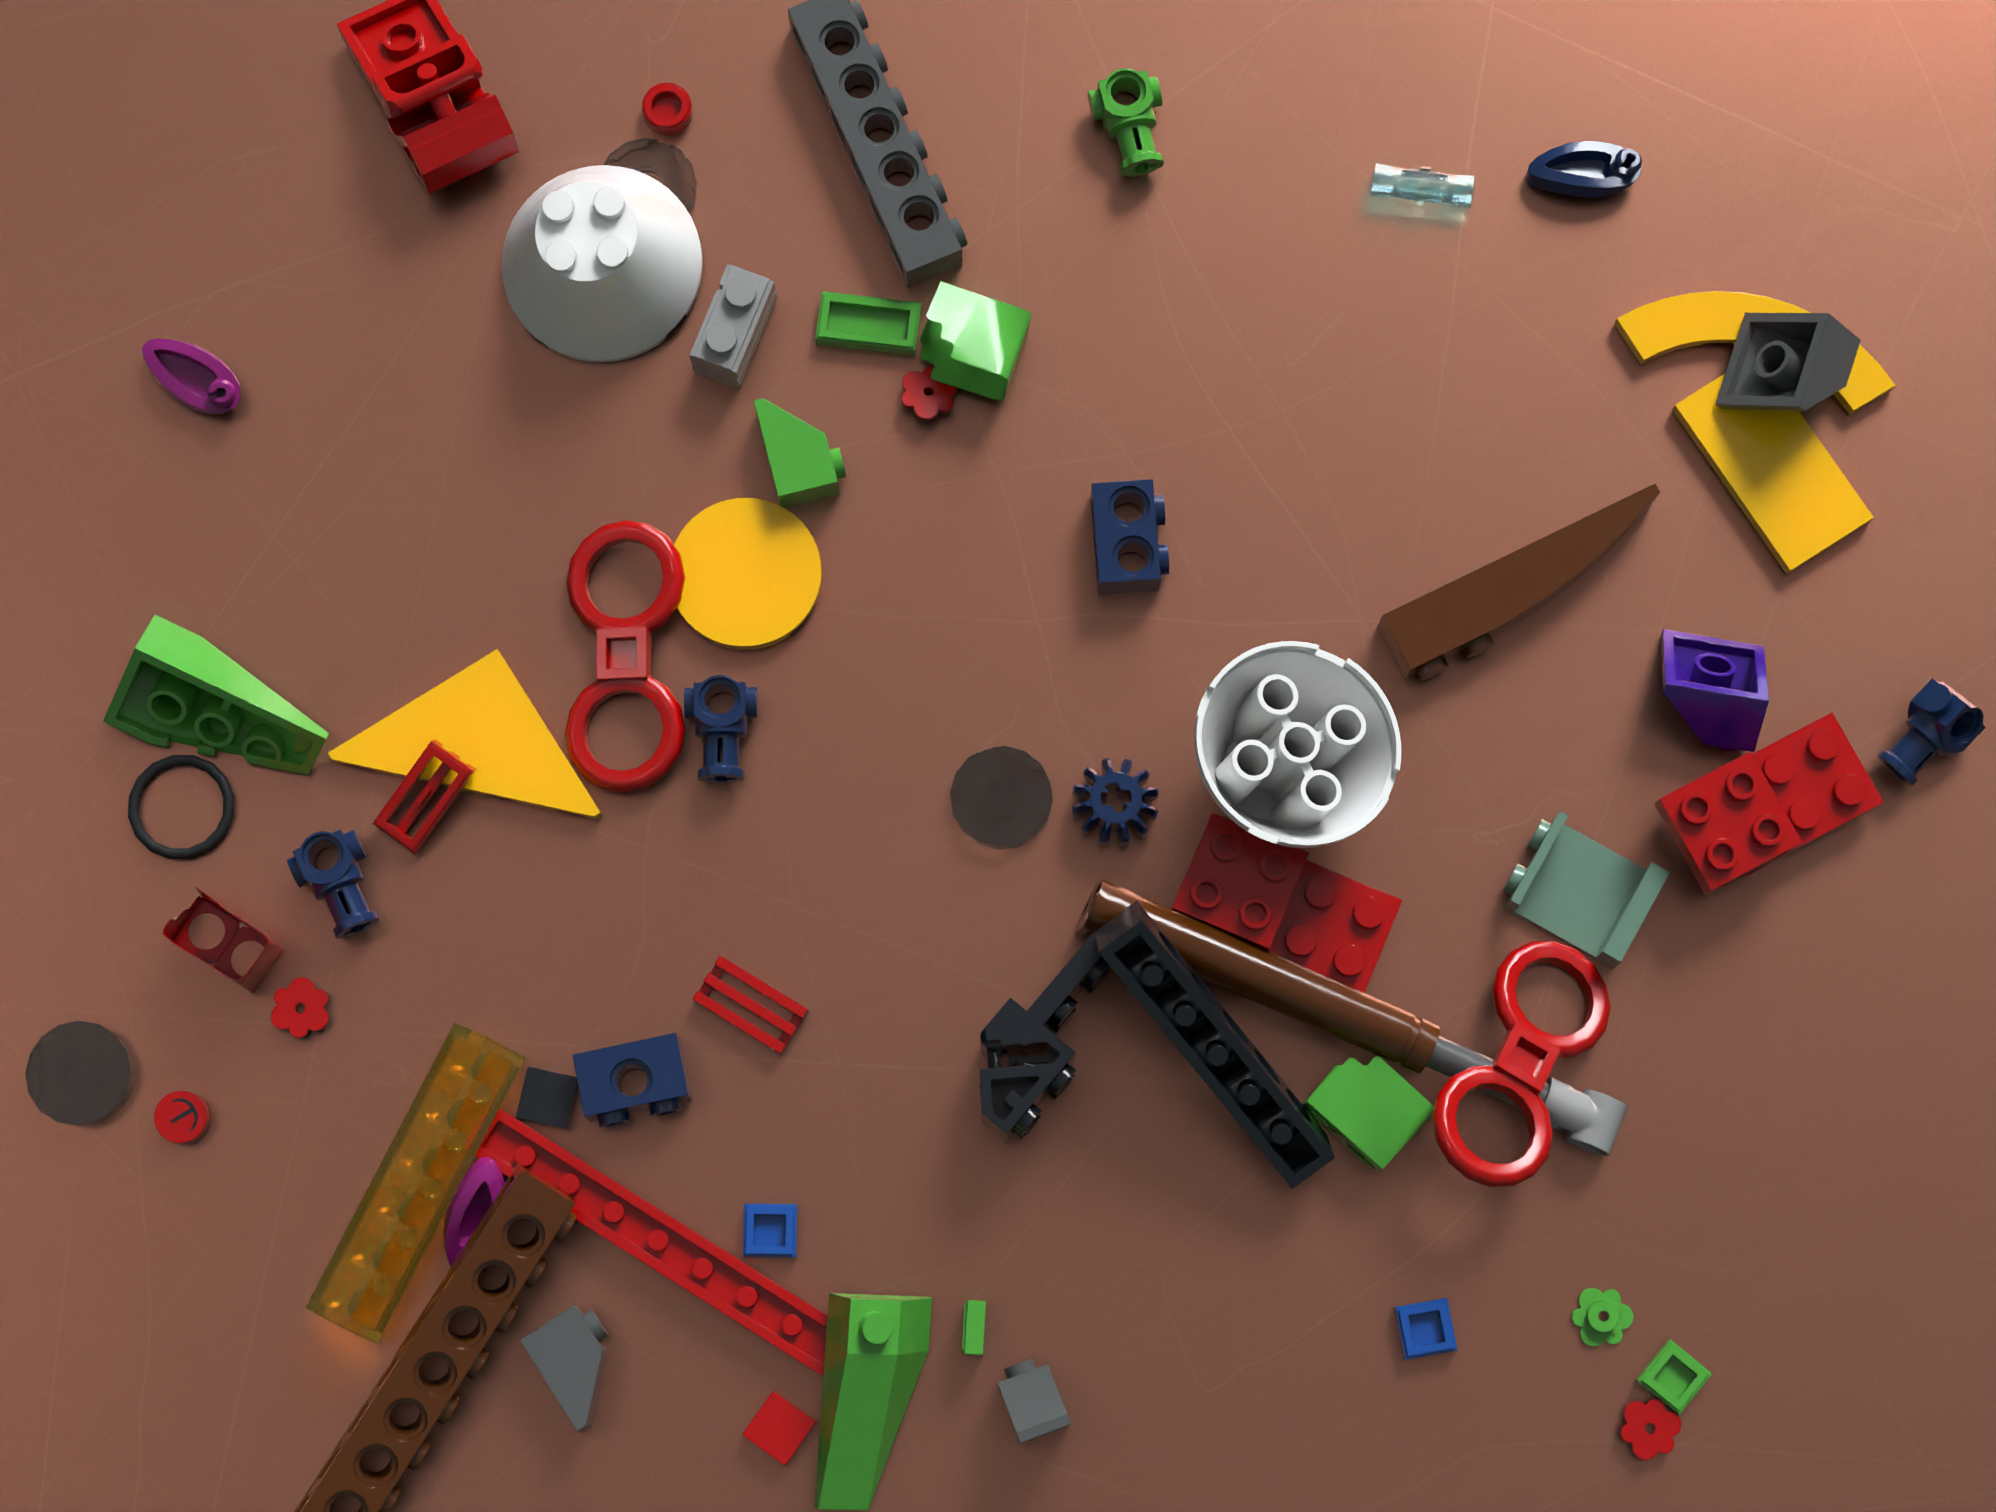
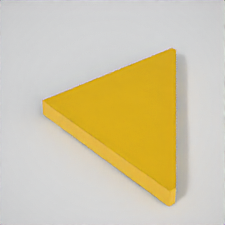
[328,649,602,820]

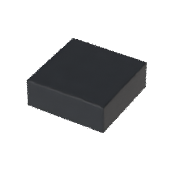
[516,1067,579,1130]

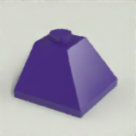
[1661,629,1769,752]

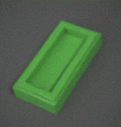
[815,291,922,356]

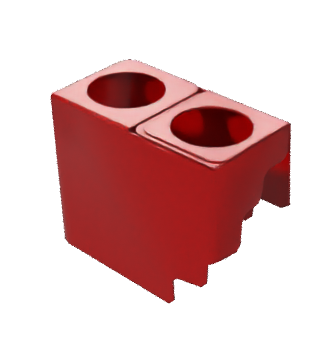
[162,887,283,993]

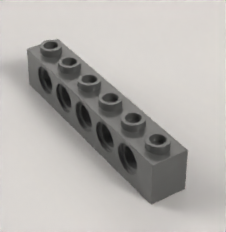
[788,0,968,288]

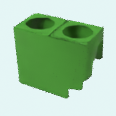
[920,281,1031,401]
[1303,1056,1434,1173]

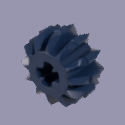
[1072,758,1159,846]

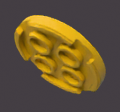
[674,498,822,650]

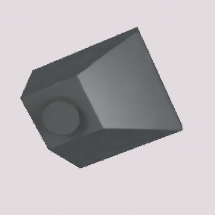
[1716,312,1861,411]

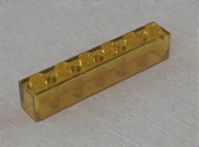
[305,1023,525,1344]

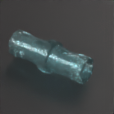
[1370,163,1475,208]

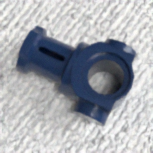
[684,675,758,783]
[1878,678,1986,786]
[287,830,379,939]

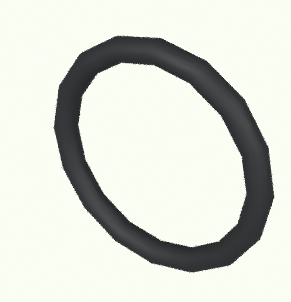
[128,755,234,859]

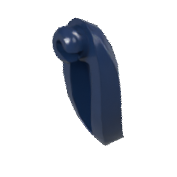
[1526,141,1642,198]

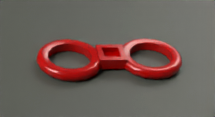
[565,520,685,793]
[1432,941,1611,1187]

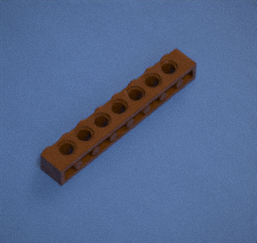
[294,1164,576,1512]

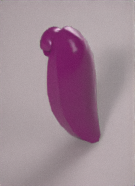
[142,338,240,415]
[443,1157,505,1275]

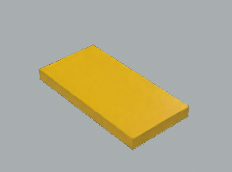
[1672,374,1874,575]

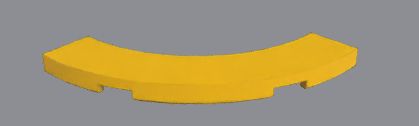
[1614,291,1896,415]

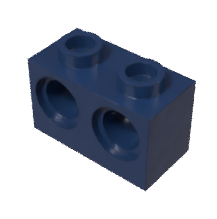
[1090,479,1169,595]

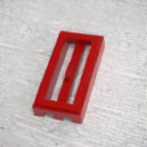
[372,739,477,854]
[692,955,809,1055]

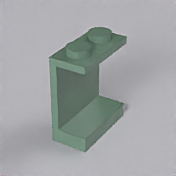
[1503,811,1670,969]

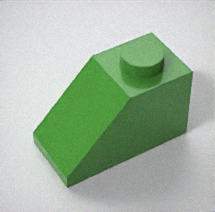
[754,398,846,508]

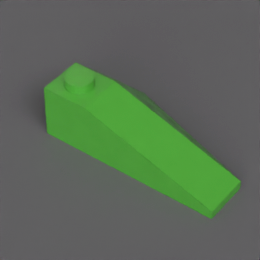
[103,615,329,775]
[814,1293,932,1510]

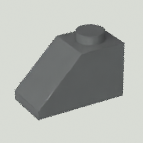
[520,1305,609,1432]
[997,1358,1071,1445]

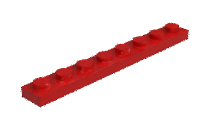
[467,1106,828,1376]

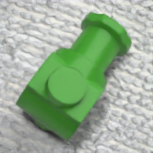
[1088,68,1164,177]

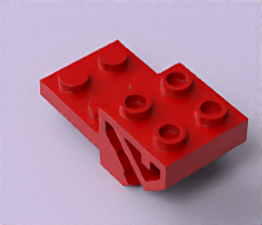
[337,0,519,194]
[1654,713,1884,895]
[1172,812,1402,993]

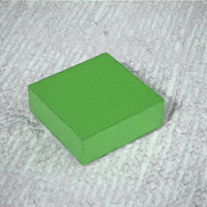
[962,1300,986,1357]
[1635,1339,1712,1415]

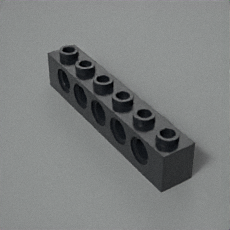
[1095,901,1335,1189]

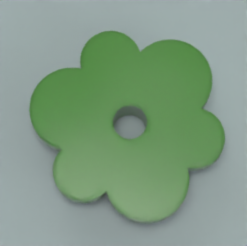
[1571,1288,1634,1347]

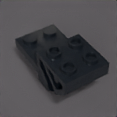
[980,932,1110,1143]

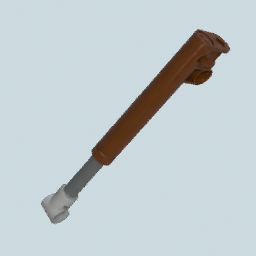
[1075,879,1628,1156]

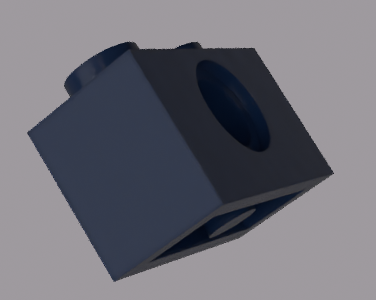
[572,1033,692,1128]

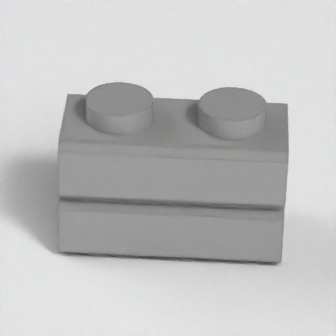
[689,264,777,388]

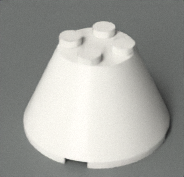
[502,165,703,363]
[1194,641,1401,848]

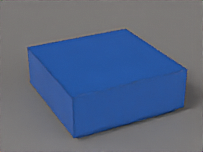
[743,1204,798,1258]
[1393,1298,1457,1360]

